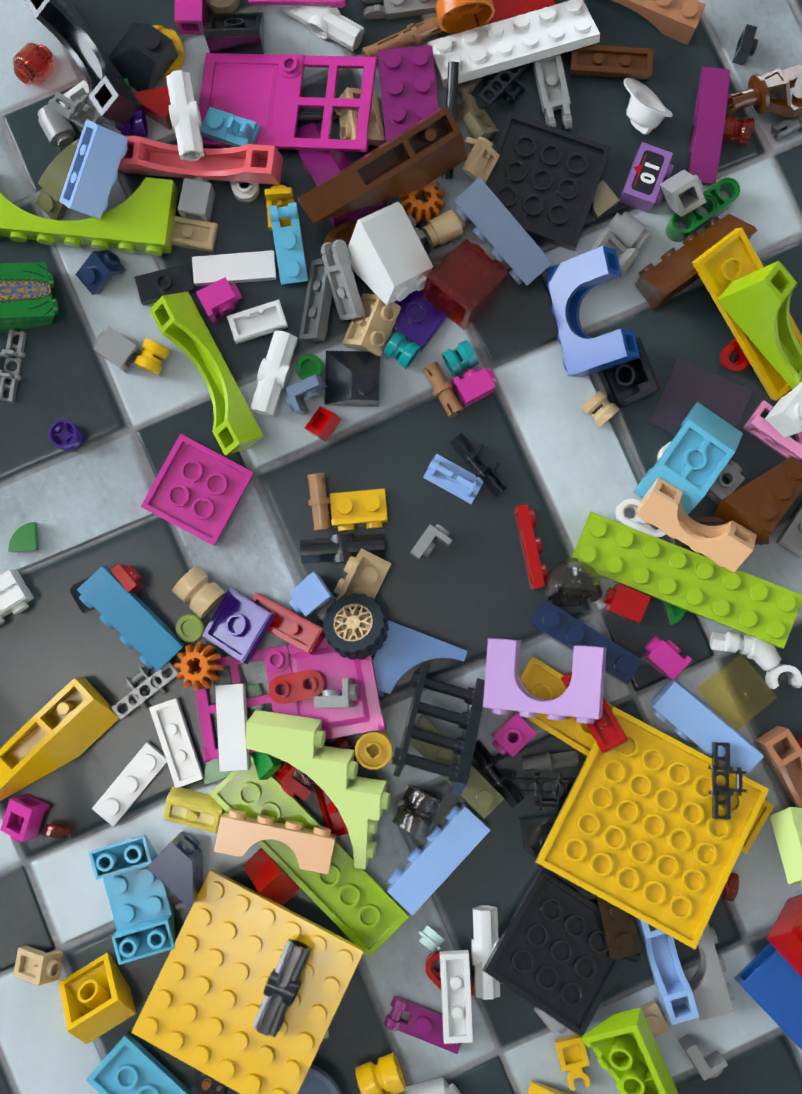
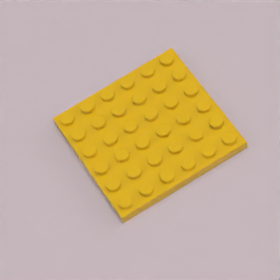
[535,707,769,949]
[131,869,365,1094]

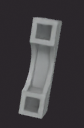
[688,923,735,1021]

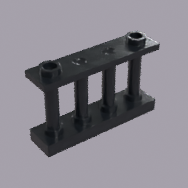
[391,662,485,795]

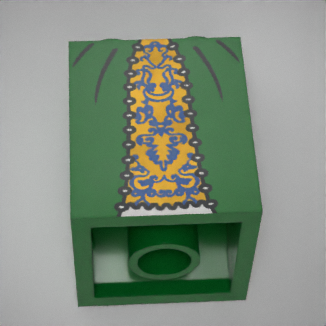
[0,262,58,333]

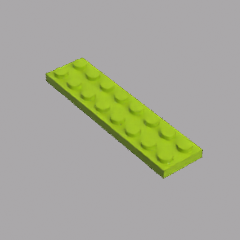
[569,512,802,649]
[209,753,409,958]

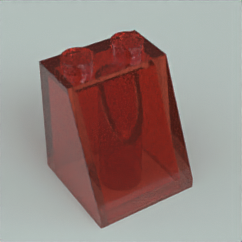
[422,239,509,331]

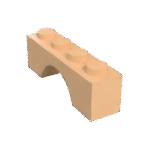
[636,477,757,573]
[214,809,336,874]

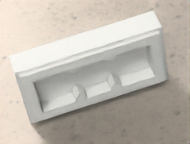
[227,300,288,344]

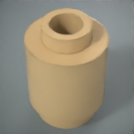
[423,209,465,247]

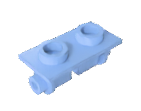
[423,454,483,504]

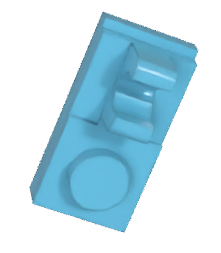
[200,107,261,147]

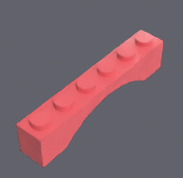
[118,136,283,185]

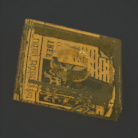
[697,654,777,730]

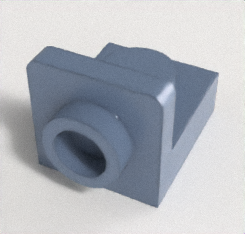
[286,374,327,415]

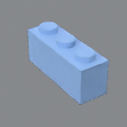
[59,119,128,219]

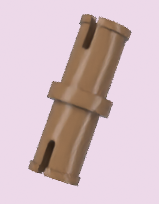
[422,362,464,418]
[307,473,331,530]

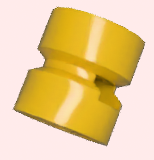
[355,730,392,769]
[355,1052,406,1094]

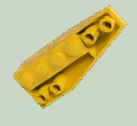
[0,676,120,801]

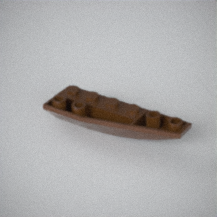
[297,106,467,224]

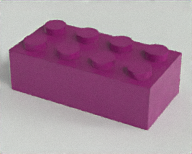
[378,45,438,142]

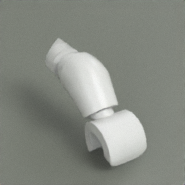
[710,631,802,689]

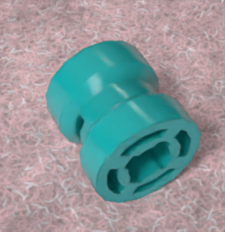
[383,331,421,369]
[442,340,479,377]

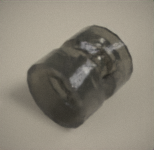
[392,784,441,837]

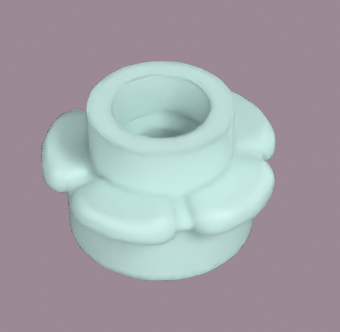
[419,925,445,952]

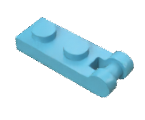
[269,202,308,285]

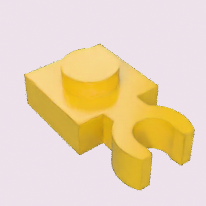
[554,1034,590,1091]

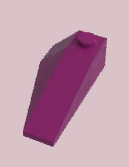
[295,122,384,229]

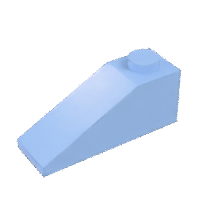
[290,572,335,617]

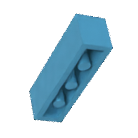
[77,565,185,671]

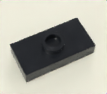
[135,263,196,306]

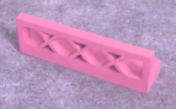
[743,400,802,462]

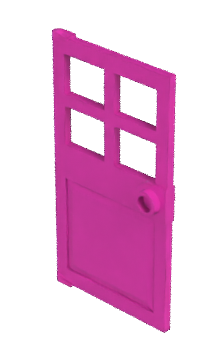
[199,53,377,153]
[195,638,386,762]

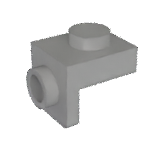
[590,231,639,274]

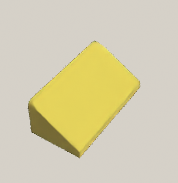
[163,786,224,834]

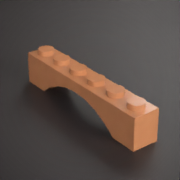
[611,0,706,45]
[754,726,802,808]

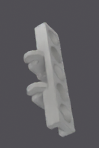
[48,91,121,134]
[0,329,27,403]
[111,661,179,720]

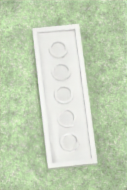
[428,0,600,88]

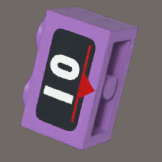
[619,142,674,213]

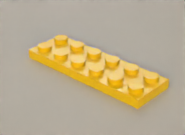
[692,228,802,401]

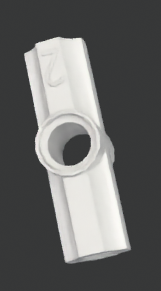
[283,5,364,51]
[166,70,204,161]
[250,331,298,417]
[471,905,500,999]

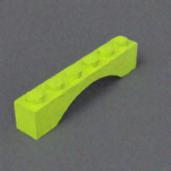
[149,292,264,456]

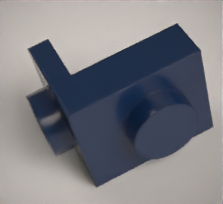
[75,250,126,295]

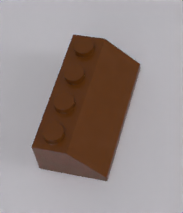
[635,214,757,310]

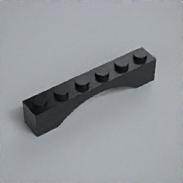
[24,0,141,126]

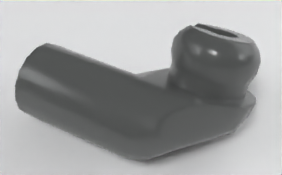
[428,241,458,277]

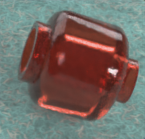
[13,42,55,86]

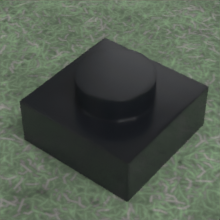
[732,24,758,65]

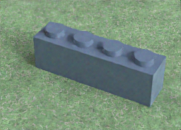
[454,177,552,285]

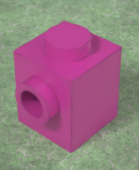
[490,711,537,757]

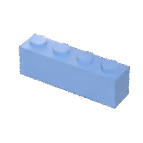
[651,678,764,776]
[387,803,490,916]

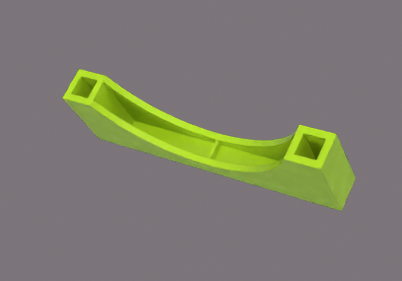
[0,177,179,256]
[717,261,802,389]

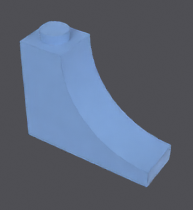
[373,620,468,697]

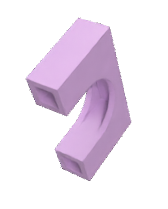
[483,638,607,724]

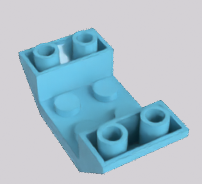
[633,402,743,515]
[89,835,176,965]

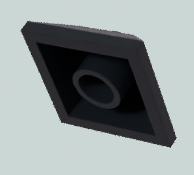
[108,22,179,92]
[324,350,381,407]

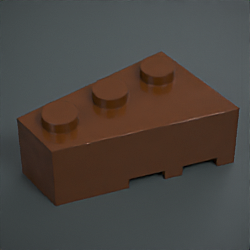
[714,456,802,546]

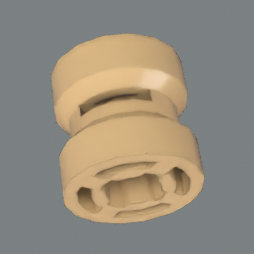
[581,389,620,428]

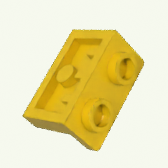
[330,489,388,532]

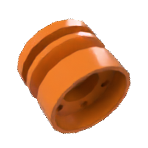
[434,0,495,34]

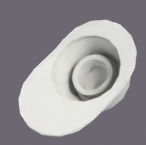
[624,78,673,134]

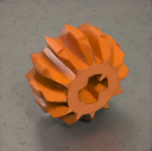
[400,181,445,225]
[173,642,224,691]

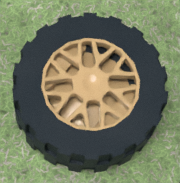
[322,593,389,660]

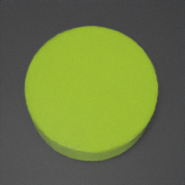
[175,614,205,642]

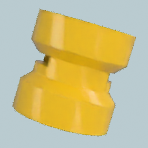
[133,338,170,376]

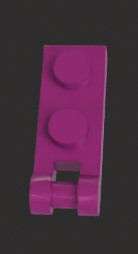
[383,995,462,1055]

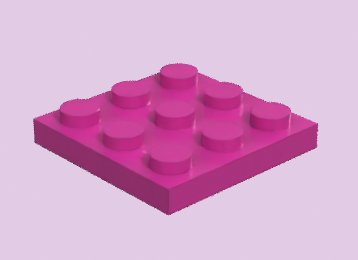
[140,434,255,547]

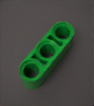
[666,177,740,242]

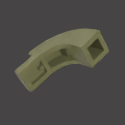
[36,138,80,220]

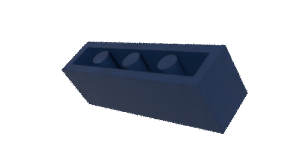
[528,600,643,685]

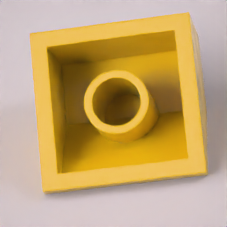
[58,952,136,1044]

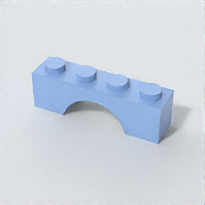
[636,917,699,1026]

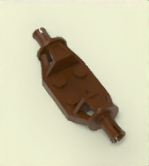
[727,63,802,119]

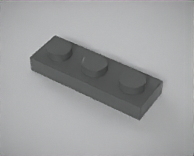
[299,258,332,343]

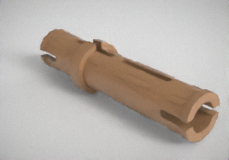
[362,15,442,61]

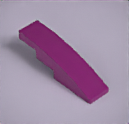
[688,67,730,184]

